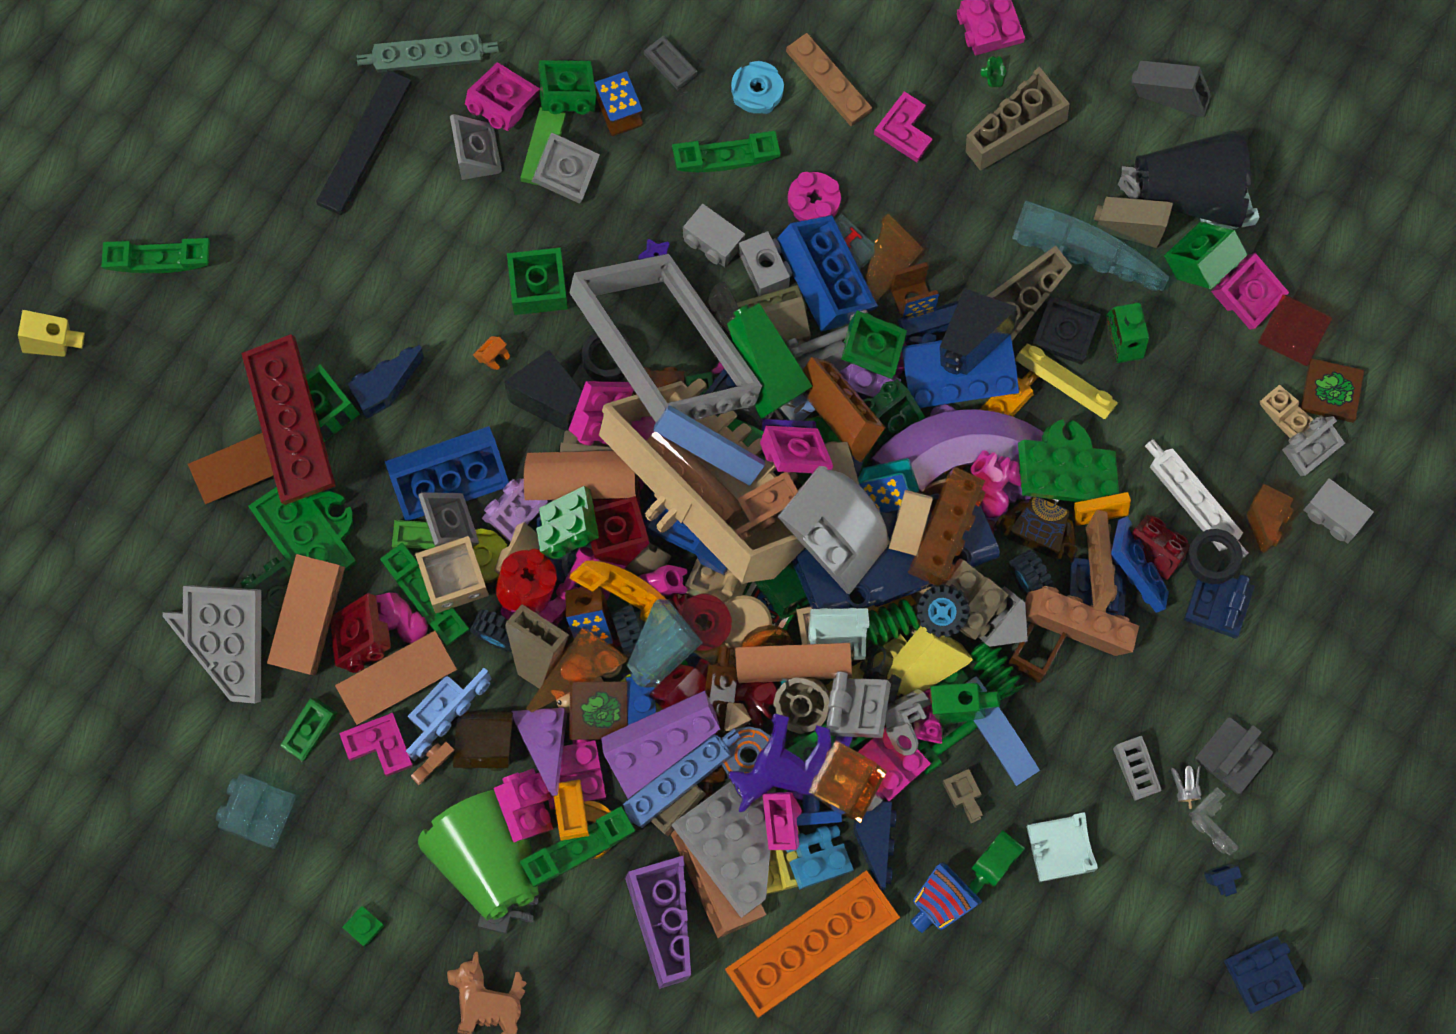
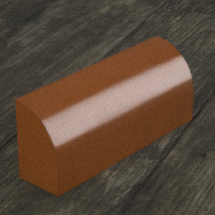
[802,357,885,462]
[188,433,274,505]

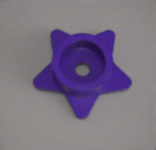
[638,239,670,260]

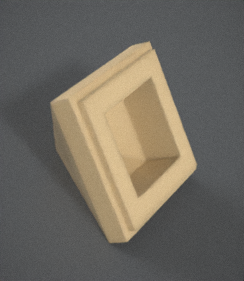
[724,702,751,731]

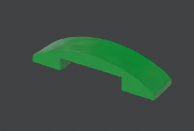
[672,131,781,172]
[101,238,210,273]
[380,543,469,646]
[520,806,635,887]

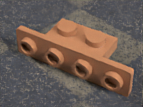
[734,472,798,541]

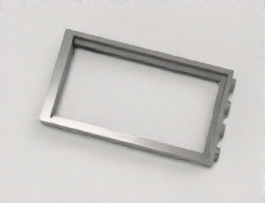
[570,254,762,422]

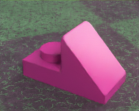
[763,792,802,850]

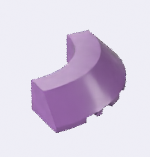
[871,410,1044,493]

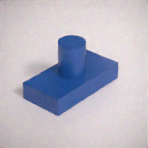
[625,676,656,725]
[796,794,842,826]

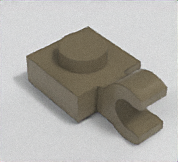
[943,769,983,824]

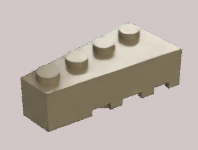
[966,66,1070,171]
[987,245,1072,340]

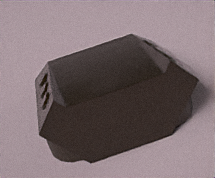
[453,712,514,771]

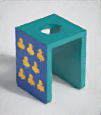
[858,458,919,513]

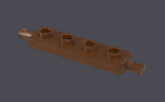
[701,646,737,800]

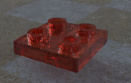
[1258,294,1332,366]

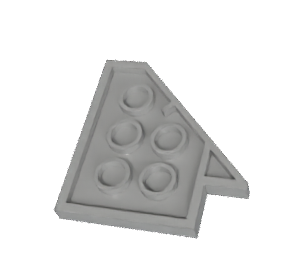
[163,585,261,703]
[671,782,776,918]

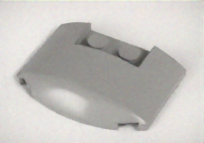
[778,466,890,594]

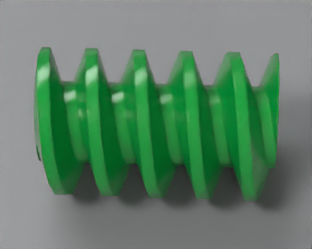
[866,599,919,649]
[970,642,1024,700]

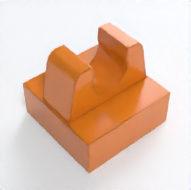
[473,336,510,370]

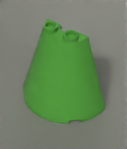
[418,790,539,921]

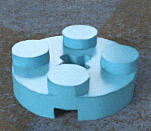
[731,61,784,114]

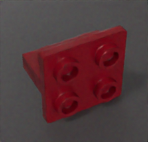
[1132,515,1190,580]

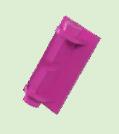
[913,688,942,744]

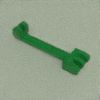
[918,720,978,775]

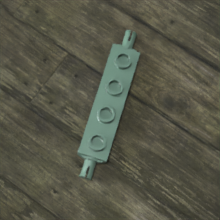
[357,34,499,72]

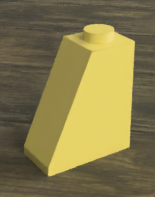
[887,626,973,696]

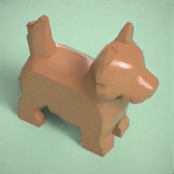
[447,952,527,1034]

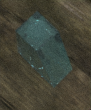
[627,599,703,688]

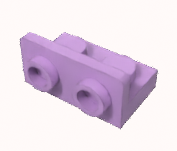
[482,479,548,542]

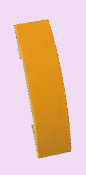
[570,561,677,631]

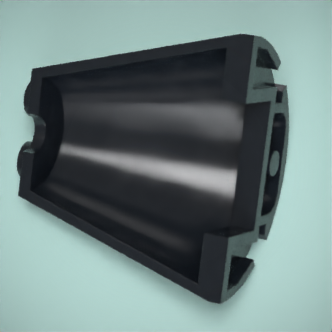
[1135,131,1251,228]

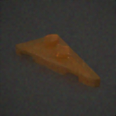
[866,214,924,302]

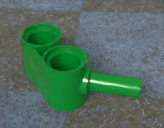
[968,830,1025,895]

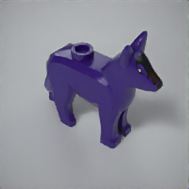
[727,714,852,812]

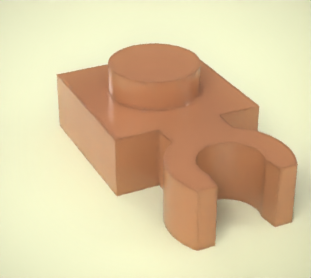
[411,742,454,785]

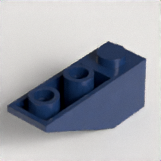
[348,345,424,419]
[854,801,896,892]

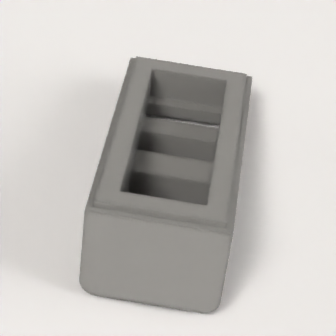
[1113,736,1162,801]

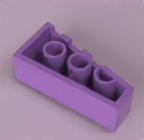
[601,691,720,799]
[625,856,691,989]

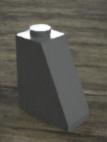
[1132,60,1211,117]

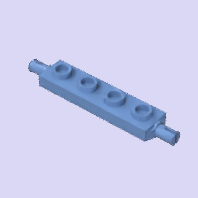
[623,728,741,828]

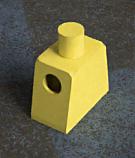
[18,310,85,357]

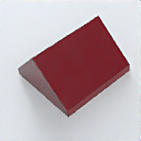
[590,496,650,566]

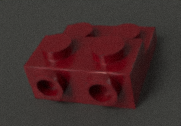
[330,593,391,673]

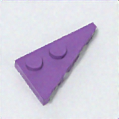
[512,708,567,796]

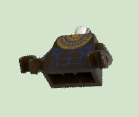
[993,497,1077,562]

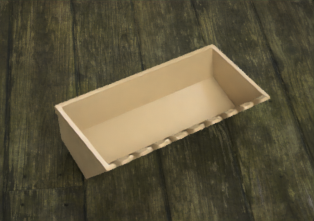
[599,379,805,583]

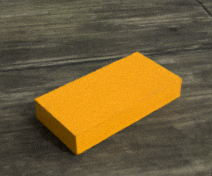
[1073,492,1131,526]
[554,779,589,841]

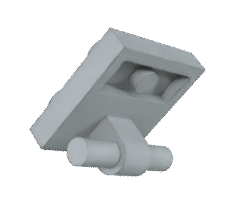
[826,672,891,738]

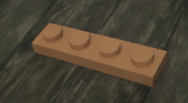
[786,33,872,127]
[1086,510,1117,611]

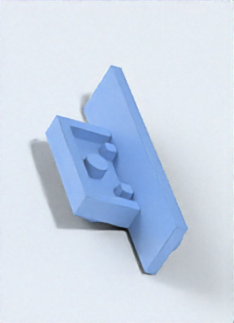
[406,668,492,761]

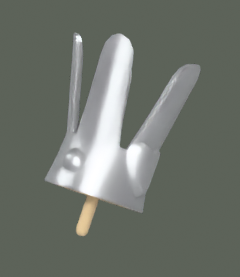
[1171,766,1201,809]

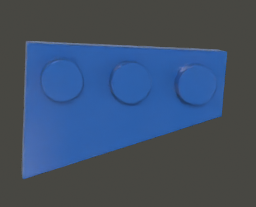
[1111,516,1169,613]

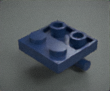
[1068,558,1127,616]
[1183,568,1255,639]
[1224,936,1304,1014]

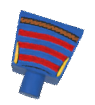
[910,862,982,933]

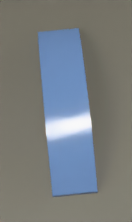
[965,676,1040,786]

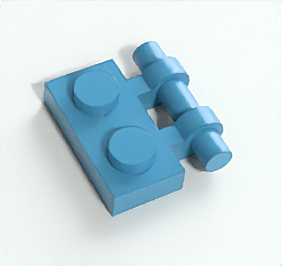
[786,825,853,890]

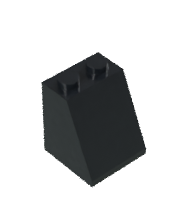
[940,288,1017,375]
[505,350,582,431]

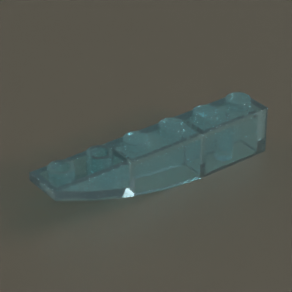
[1012,200,1169,291]

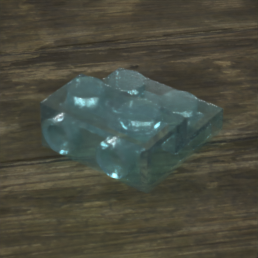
[216,774,296,850]

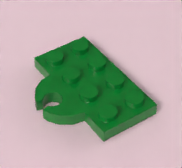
[1018,419,1119,502]
[248,487,357,572]

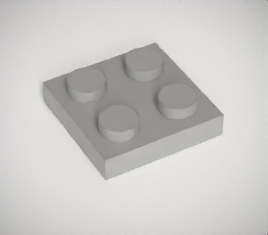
[531,133,600,203]

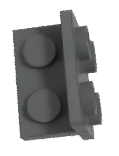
[1195,717,1273,795]

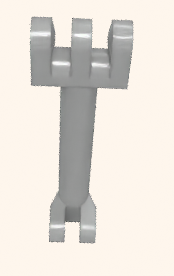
[786,310,868,358]

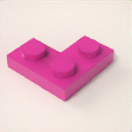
[874,91,933,162]
[339,713,413,777]

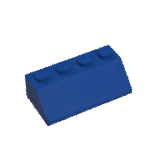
[777,215,878,331]
[902,334,1019,408]
[385,426,509,521]

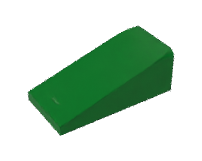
[280,698,338,761]

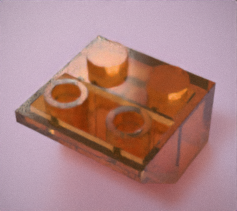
[809,741,887,823]

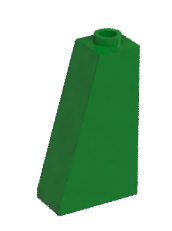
[727,303,813,419]

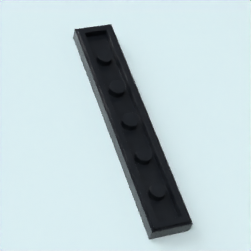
[316,70,412,215]

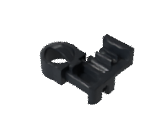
[859,644,902,703]

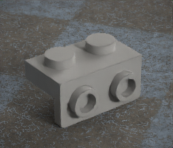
[1282,416,1345,476]

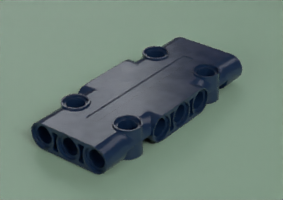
[792,484,1000,609]

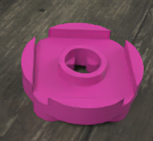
[788,172,841,221]

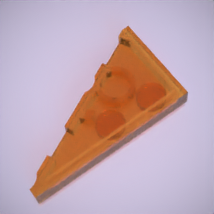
[526,627,628,712]

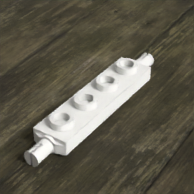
[1145,439,1248,558]

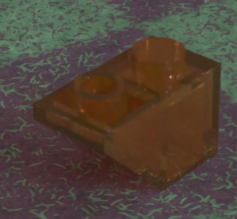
[1247,484,1294,553]

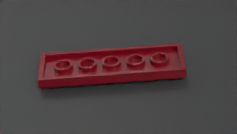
[241,334,336,505]

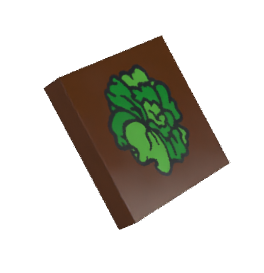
[1301,358,1364,423]
[570,681,627,740]

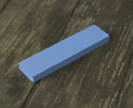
[653,405,765,486]

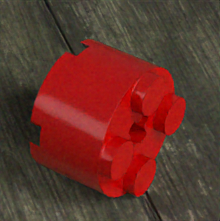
[496,548,557,614]

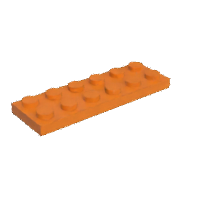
[725,870,900,1018]

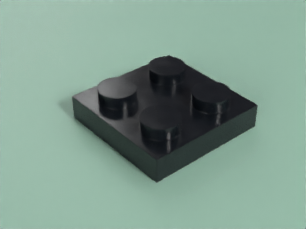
[1032,296,1101,365]

